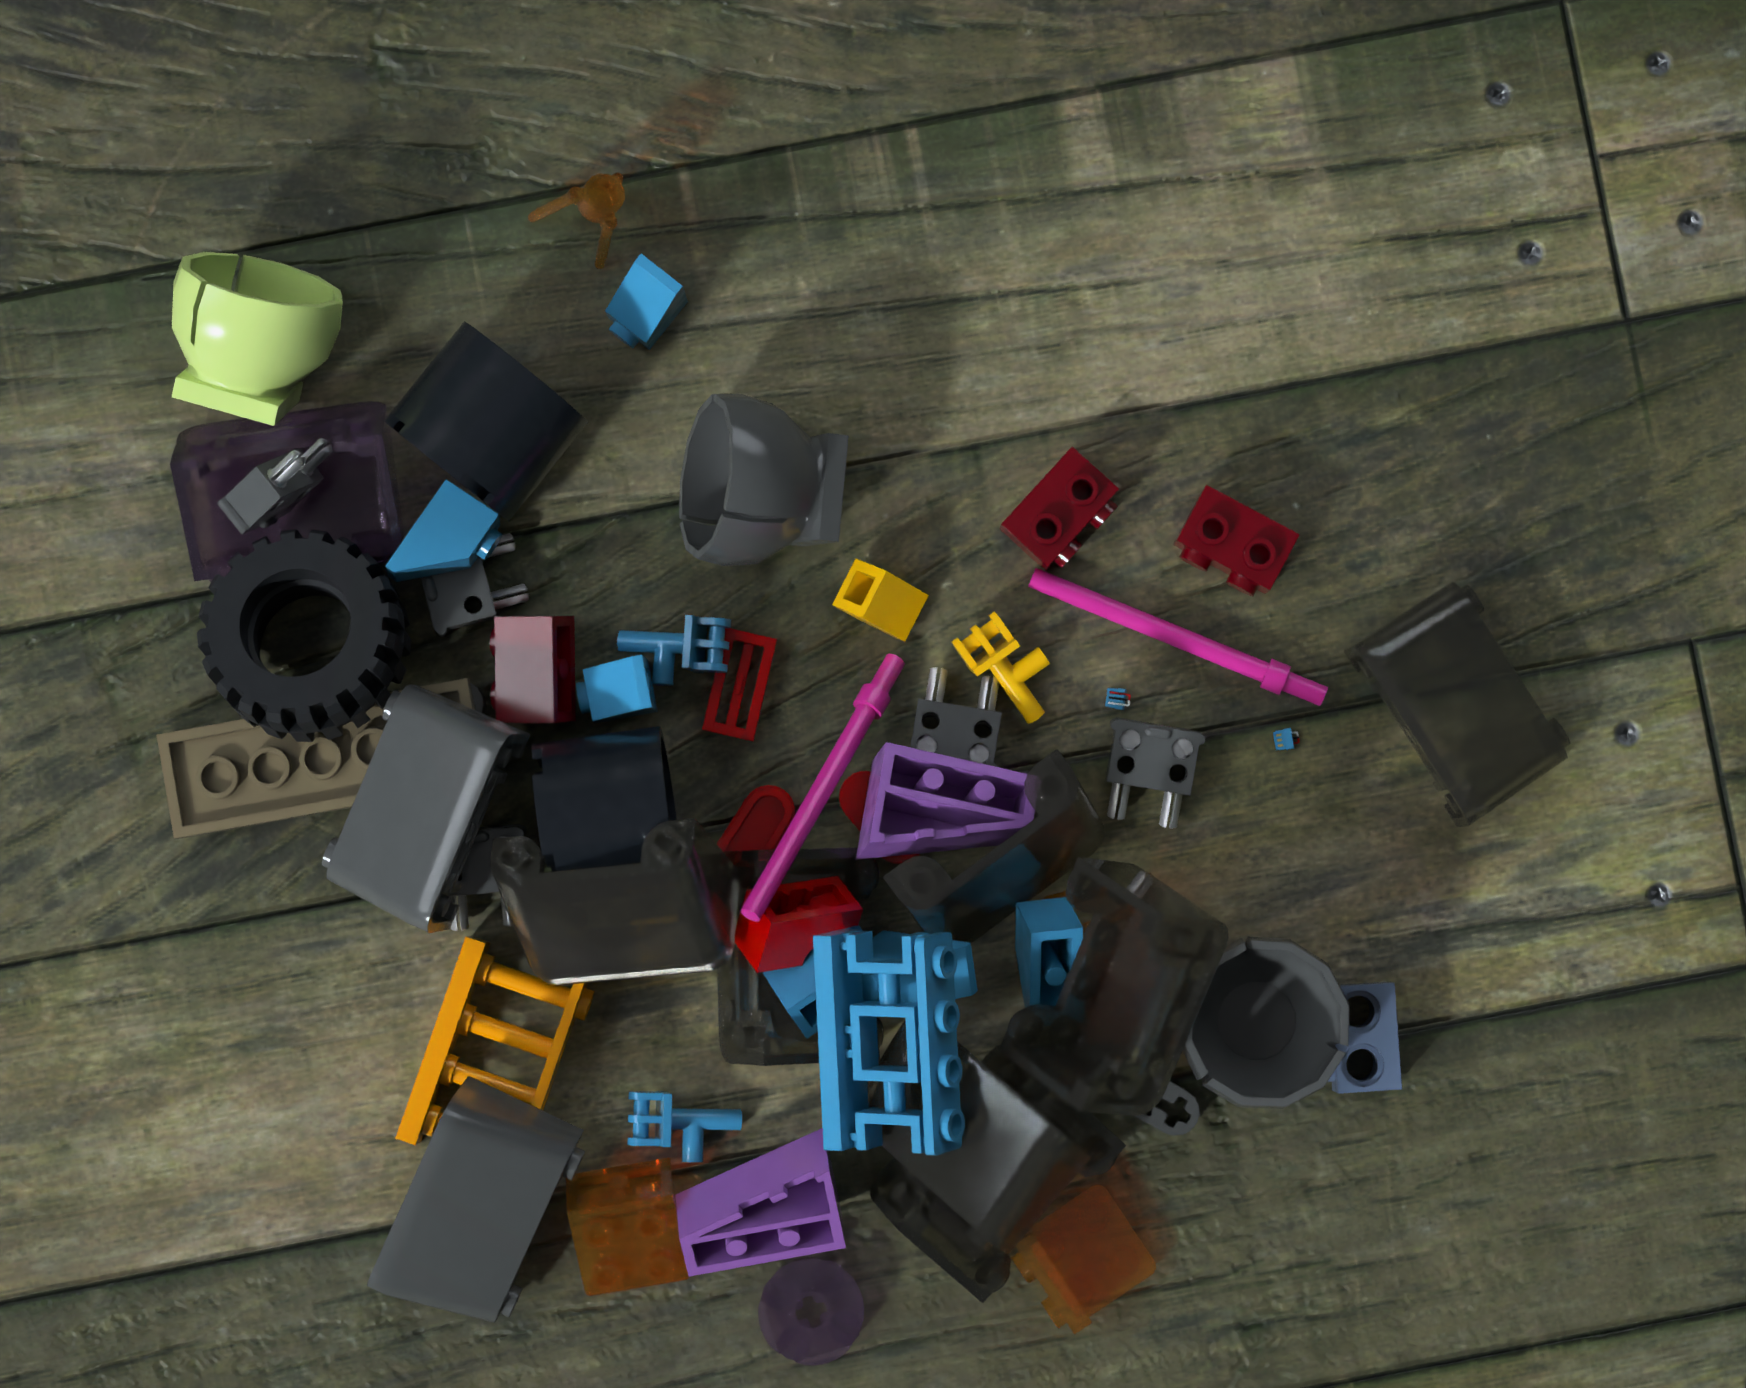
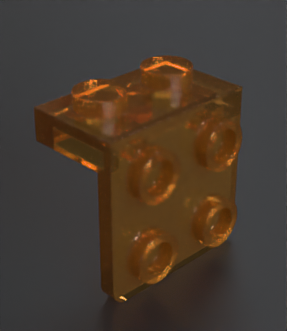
[1011,1184,1156,1335]

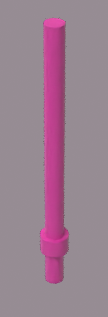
[1028,568,1328,706]
[741,654,905,922]

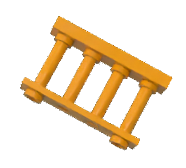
[395,936,595,1145]

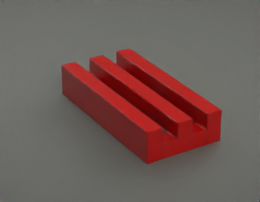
[702,628,777,742]

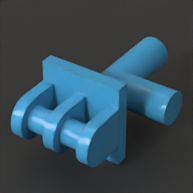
[617,615,731,686]
[627,1091,742,1162]

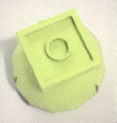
[172,252,343,426]

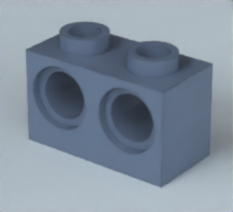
[1328,982,1402,1094]

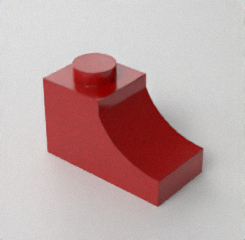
[732,876,863,973]

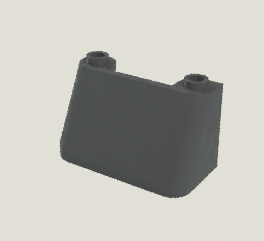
[322,684,530,933]
[367,1076,585,1323]

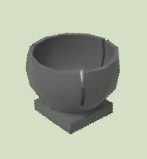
[679,393,849,566]
[1178,936,1350,1109]

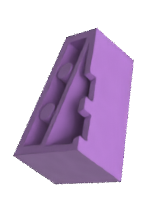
[856,742,1040,860]
[675,1128,846,1277]

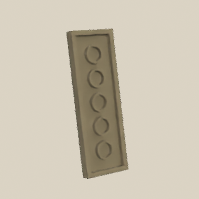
[156,678,475,839]

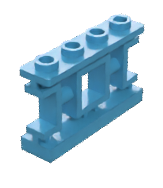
[813,929,965,1156]

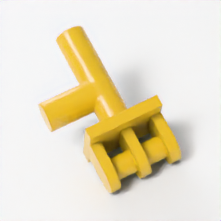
[951,611,1050,724]

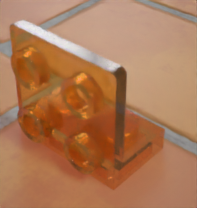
[566,1157,689,1296]

